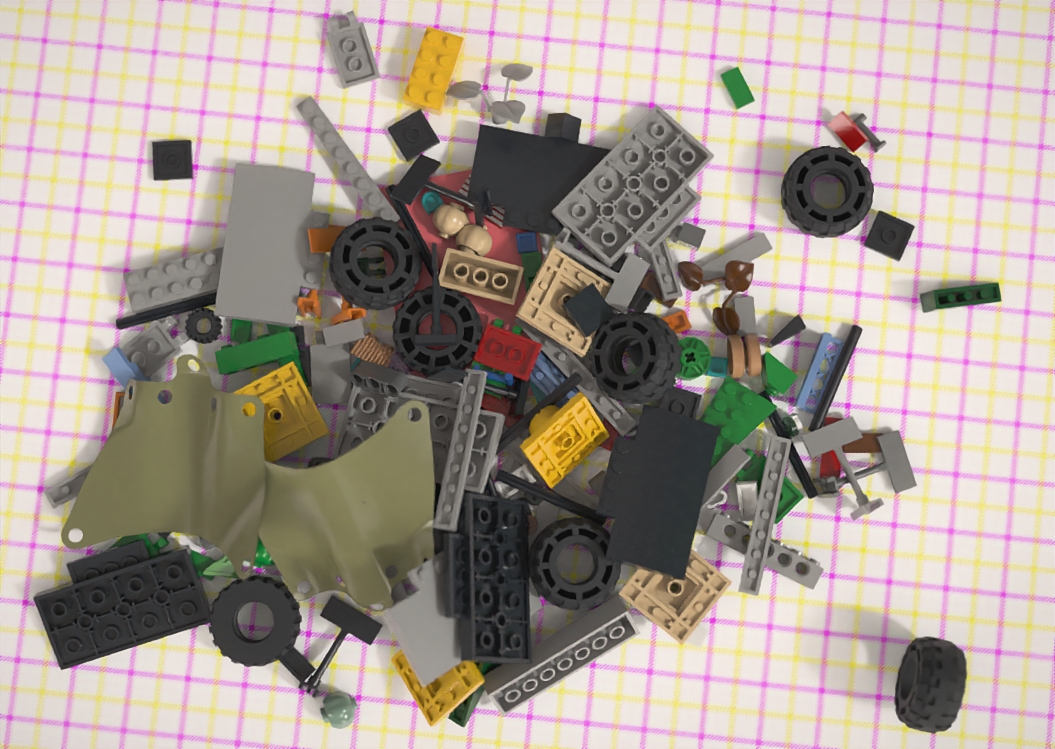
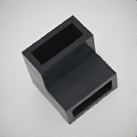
[544,112,582,143]
[627,287,655,312]

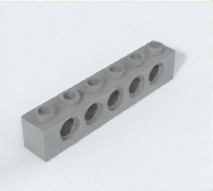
[704,511,824,590]

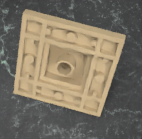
[516,247,612,357]
[618,549,732,645]

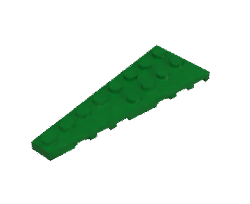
[699,376,777,470]

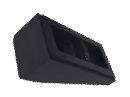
[768,314,806,348]

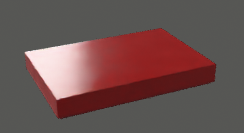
[472,323,543,382]

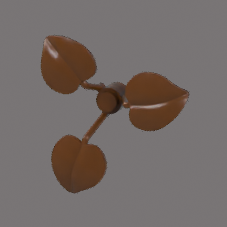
[678,260,754,336]

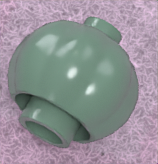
[320,691,359,729]

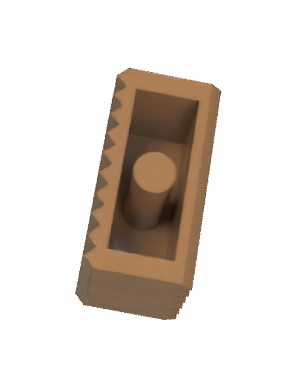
[350,332,397,368]

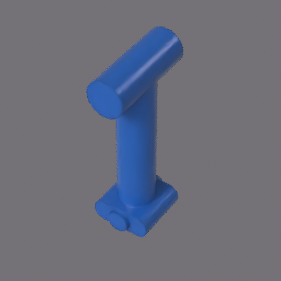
[473,364,514,387]

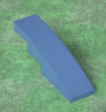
[102,347,167,404]

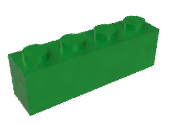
[215,329,299,376]

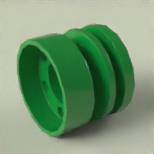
[675,337,711,381]

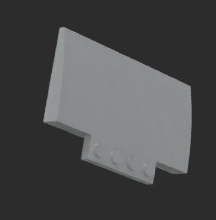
[552,104,715,268]
[214,163,330,328]
[333,374,506,494]
[382,551,543,687]

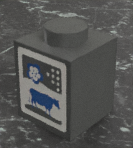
[674,222,706,251]

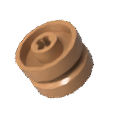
[727,333,761,378]

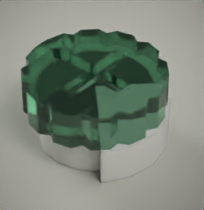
[782,413,803,438]

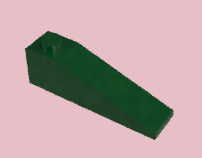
[920,282,1002,313]
[448,662,497,728]

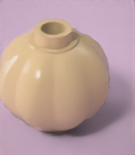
[433,202,470,240]
[455,224,492,257]

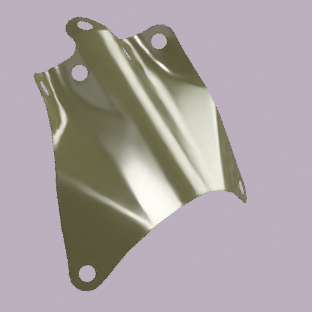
[61,354,265,580]
[258,400,435,612]

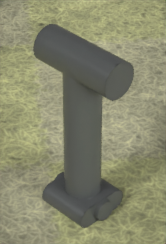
[853,113,887,153]

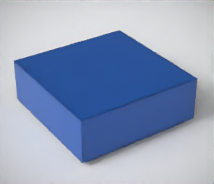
[516,232,538,254]

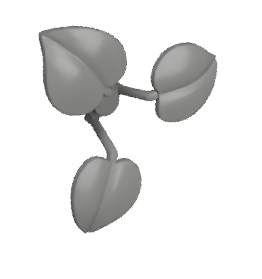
[446,63,533,125]

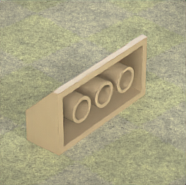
[439,248,524,305]

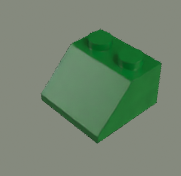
[761,351,799,398]

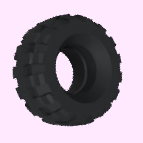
[780,145,874,239]
[329,217,422,311]
[589,311,682,404]
[528,517,621,611]
[894,636,968,734]

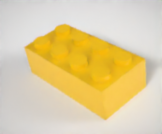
[402,26,465,116]

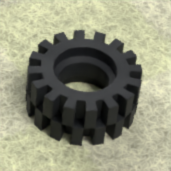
[185,307,223,344]

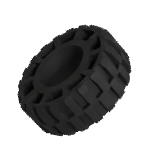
[392,286,482,375]
[208,575,302,667]

